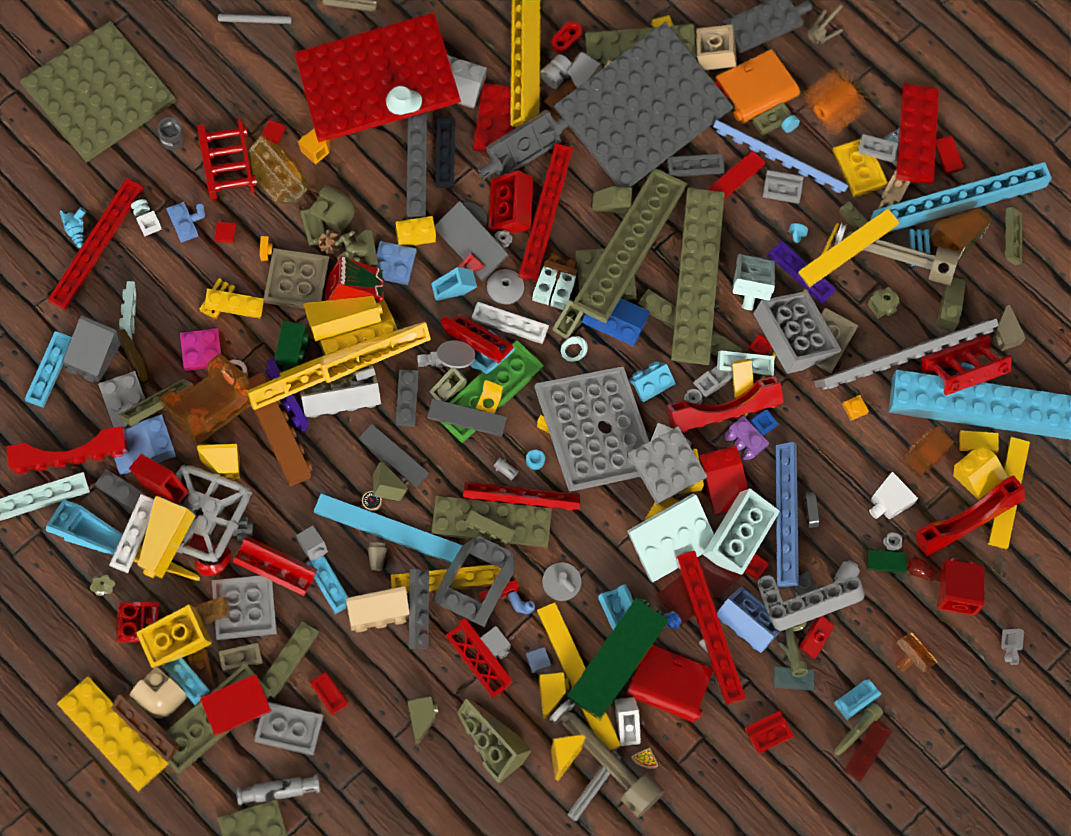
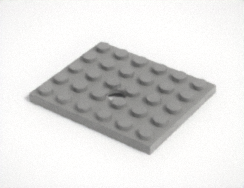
[534,366,649,492]

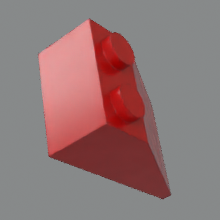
[699,446,748,515]

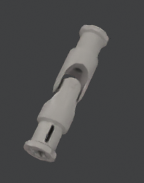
[236,775,320,805]

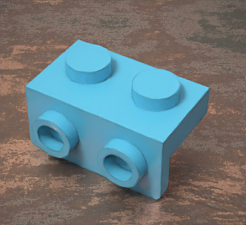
[629,361,676,402]
[598,584,633,630]

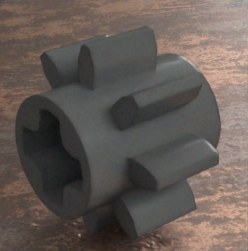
[232,517,253,541]

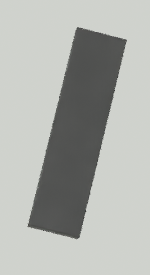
[427,399,507,437]
[359,424,429,489]

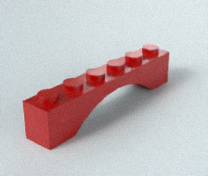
[667,376,784,432]
[6,426,129,475]
[916,475,1025,557]

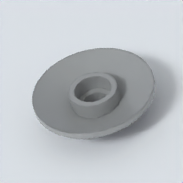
[487,269,524,305]

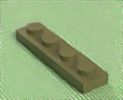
[119,378,195,426]
[261,621,319,699]

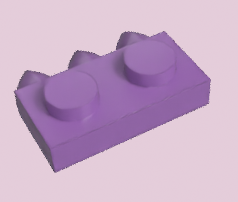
[725,416,769,460]

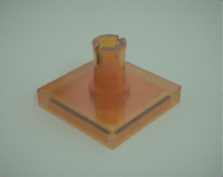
[896,632,938,673]

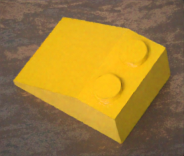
[136,605,212,669]

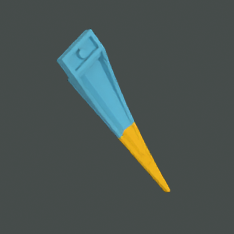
[46,499,200,581]

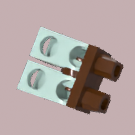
[532,254,578,310]

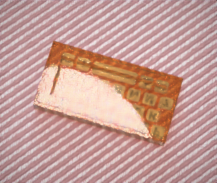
[193,597,230,625]

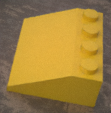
[318,298,398,356]

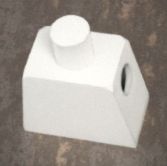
[869,472,918,519]

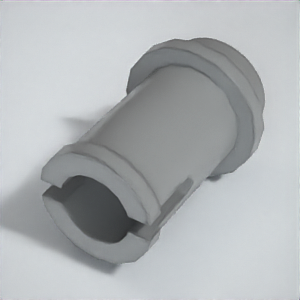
[494,457,519,481]

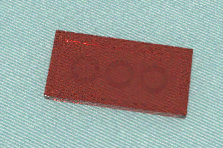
[656,556,741,625]

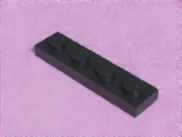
[435,118,455,189]

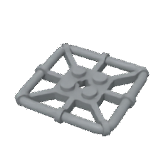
[175,464,252,563]

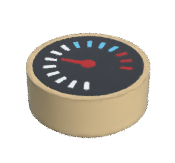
[362,491,382,512]

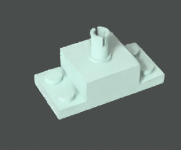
[733,254,775,310]

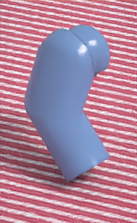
[508,591,535,614]

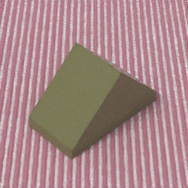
[552,299,585,340]
[373,462,408,501]

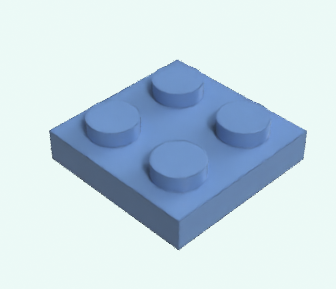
[376,241,417,285]

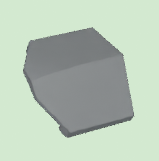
[567,52,602,88]

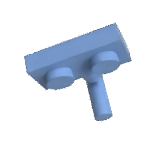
[166,202,205,243]

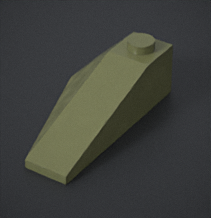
[457,698,532,783]

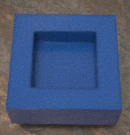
[751,409,778,436]

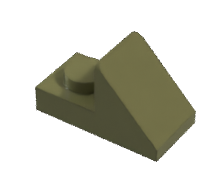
[429,368,467,402]

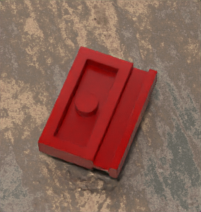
[744,711,794,755]

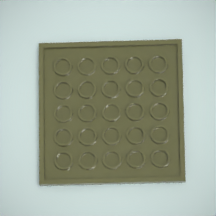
[20,21,176,163]

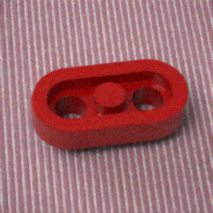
[551,22,582,53]

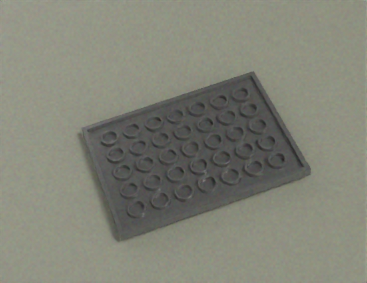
[554,22,734,188]

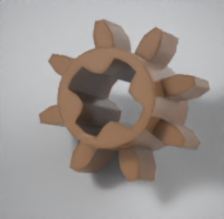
[319,230,342,254]

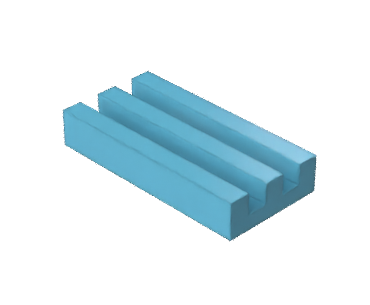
[909,229,930,266]

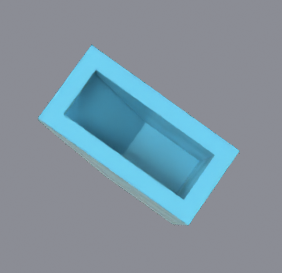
[431,267,477,301]

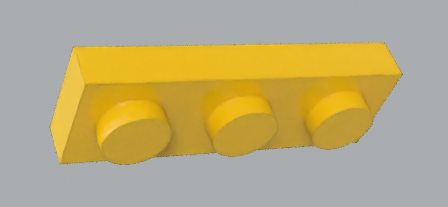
[204,288,264,319]

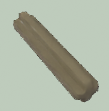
[323,0,376,11]

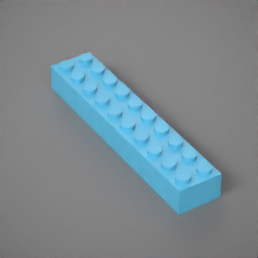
[889,370,1071,440]

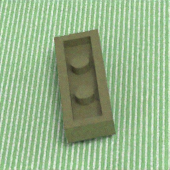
[1004,207,1022,265]

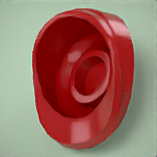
[195,544,231,577]

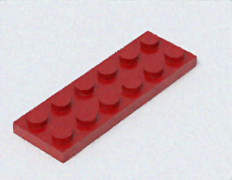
[896,83,939,185]

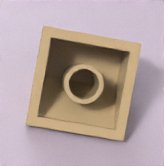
[697,25,736,70]

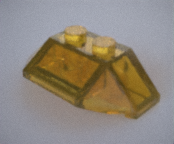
[249,136,308,202]

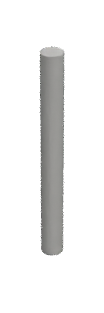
[218,14,291,24]

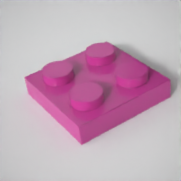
[180,328,223,371]

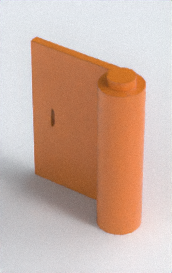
[716,49,800,123]

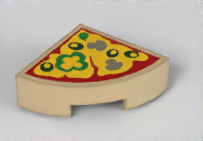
[631,748,658,769]

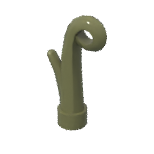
[779,622,808,677]
[834,703,883,755]

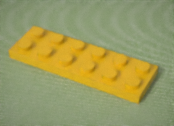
[57,676,168,792]

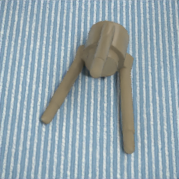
[808,4,843,44]

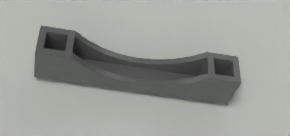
[407,115,427,220]

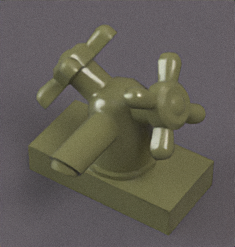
[335,230,378,267]

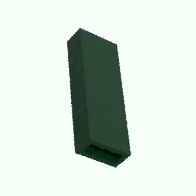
[567,598,669,721]

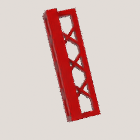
[441,314,514,364]
[233,536,318,596]
[446,618,513,699]

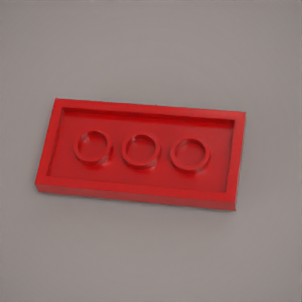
[473,83,514,153]

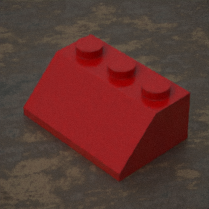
[488,170,533,233]

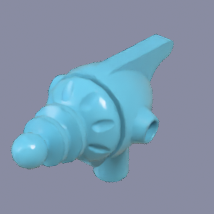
[60,207,86,248]

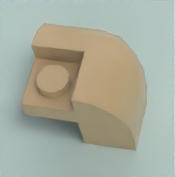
[129,667,187,718]

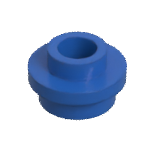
[665,611,682,629]

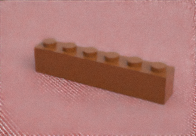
[242,372,313,487]

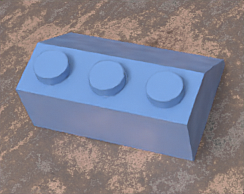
[717,586,780,653]

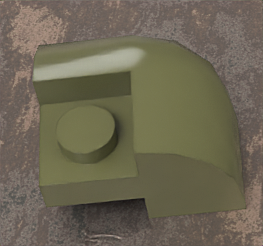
[310,184,354,234]

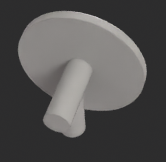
[437,341,475,369]
[542,563,581,601]

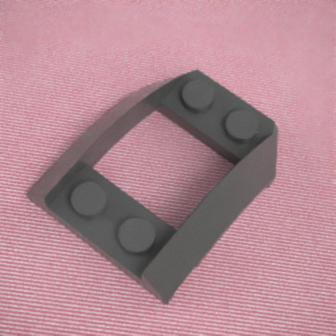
[432,536,515,627]

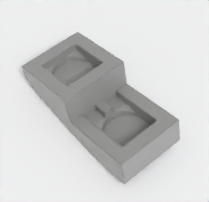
[693,366,733,398]

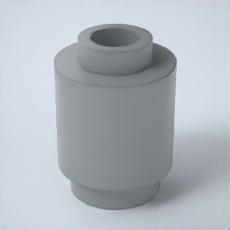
[834,560,860,583]

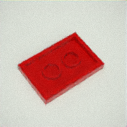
[200,674,272,736]

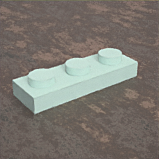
[717,351,775,376]

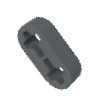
[803,492,819,528]

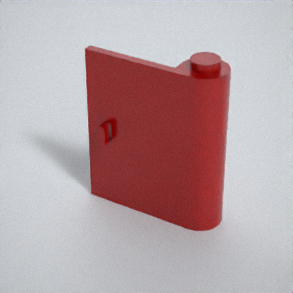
[627,645,714,723]

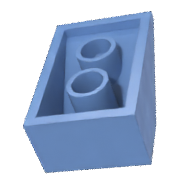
[114,415,176,476]

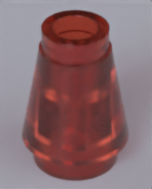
[907,557,937,582]

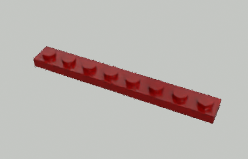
[519,143,573,282]
[48,178,143,310]
[676,551,746,705]

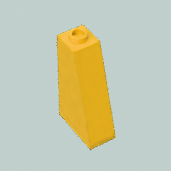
[303,296,383,341]
[138,496,195,578]

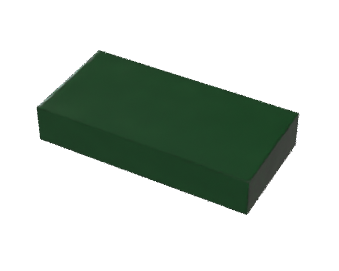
[867,549,907,574]

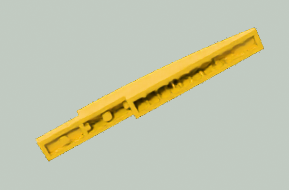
[247,322,431,410]

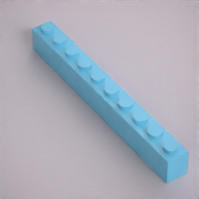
[870,162,1052,232]

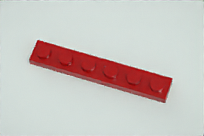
[463,482,580,511]

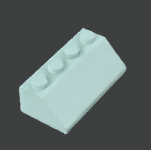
[703,489,780,574]

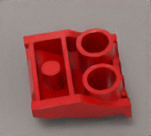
[116,602,160,643]

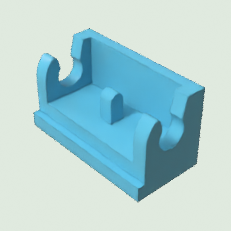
[834,679,881,720]

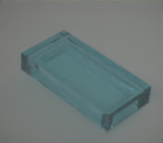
[773,667,814,691]

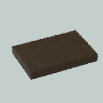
[119,329,149,384]

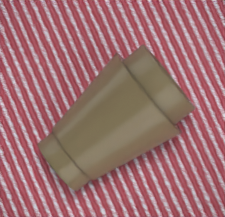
[368,542,387,571]

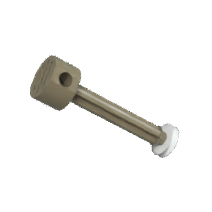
[834,223,960,286]
[549,700,665,818]

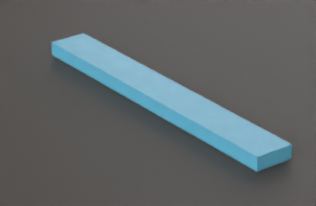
[314,494,462,563]

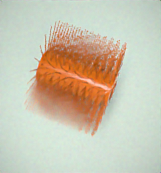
[802,68,868,134]

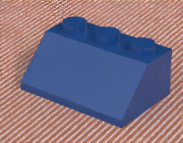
[582,298,651,346]

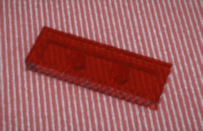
[843,721,892,782]

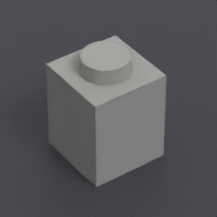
[296,526,328,562]
[481,626,511,660]

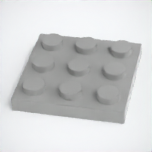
[628,427,707,504]
[212,576,277,640]

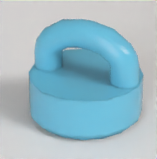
[789,223,808,243]

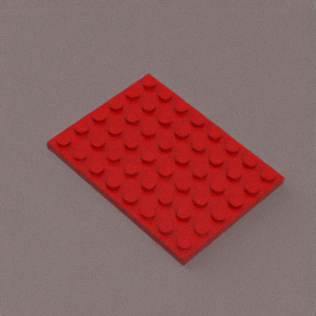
[294,12,461,143]

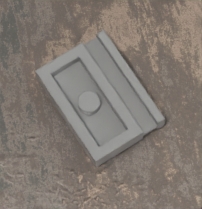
[763,170,804,204]

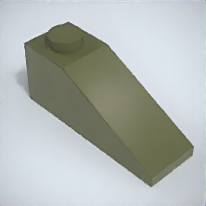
[936,277,966,331]

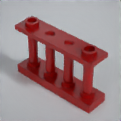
[197,119,257,200]
[921,334,1012,396]

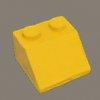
[953,443,1008,501]

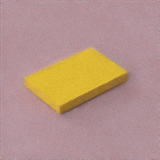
[832,139,888,197]

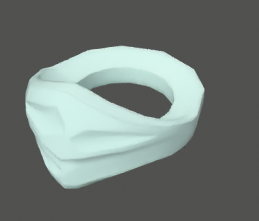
[561,336,588,362]

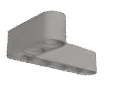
[758,575,865,631]

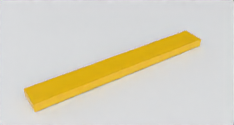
[537,603,621,751]

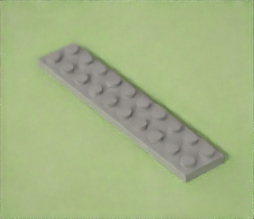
[813,319,999,390]

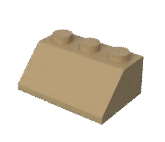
[346,587,409,632]

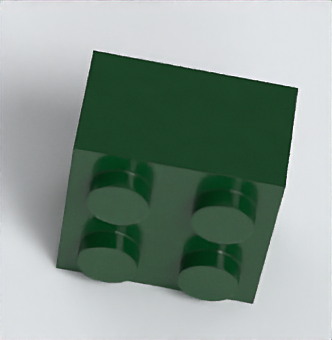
[275,321,310,371]

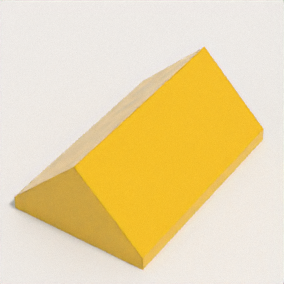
[551,735,586,781]

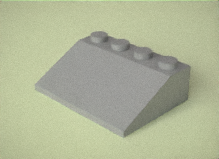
[753,291,842,374]

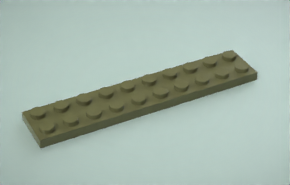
[572,168,687,324]
[671,188,724,365]

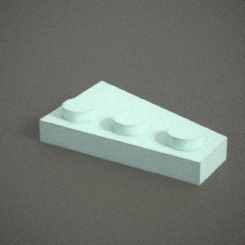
[119,281,136,344]

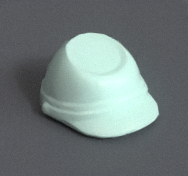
[386,86,422,115]

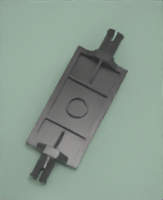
[723,0,812,53]
[478,110,569,180]

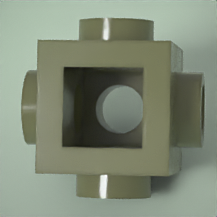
[867,287,900,319]

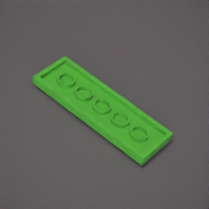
[441,341,544,443]

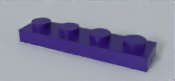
[768,241,836,304]
[265,358,309,432]

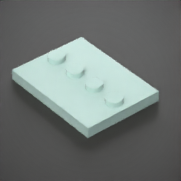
[627,493,714,582]

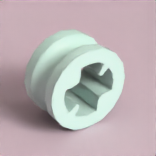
[131,199,150,216]

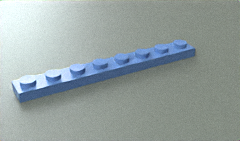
[713,120,849,193]
[776,442,799,588]

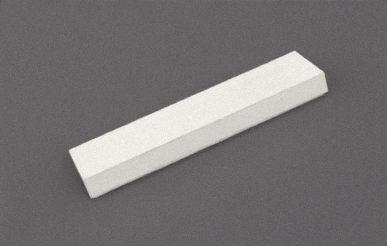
[471,302,549,344]
[110,494,154,573]

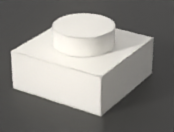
[136,211,162,237]

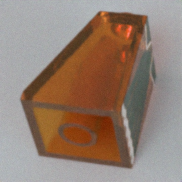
[929,208,993,260]

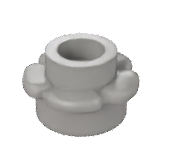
[494,230,512,248]
[684,389,703,405]
[883,532,902,551]

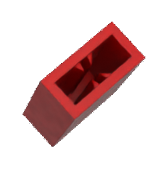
[129,454,189,505]

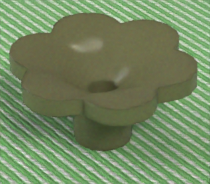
[90,574,115,596]

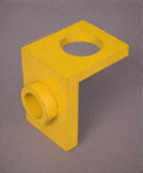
[476,380,503,414]

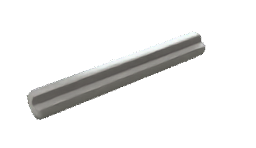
[568,751,621,821]

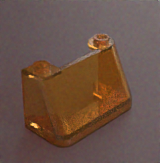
[158,353,252,443]

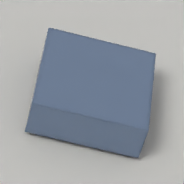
[526,647,551,673]

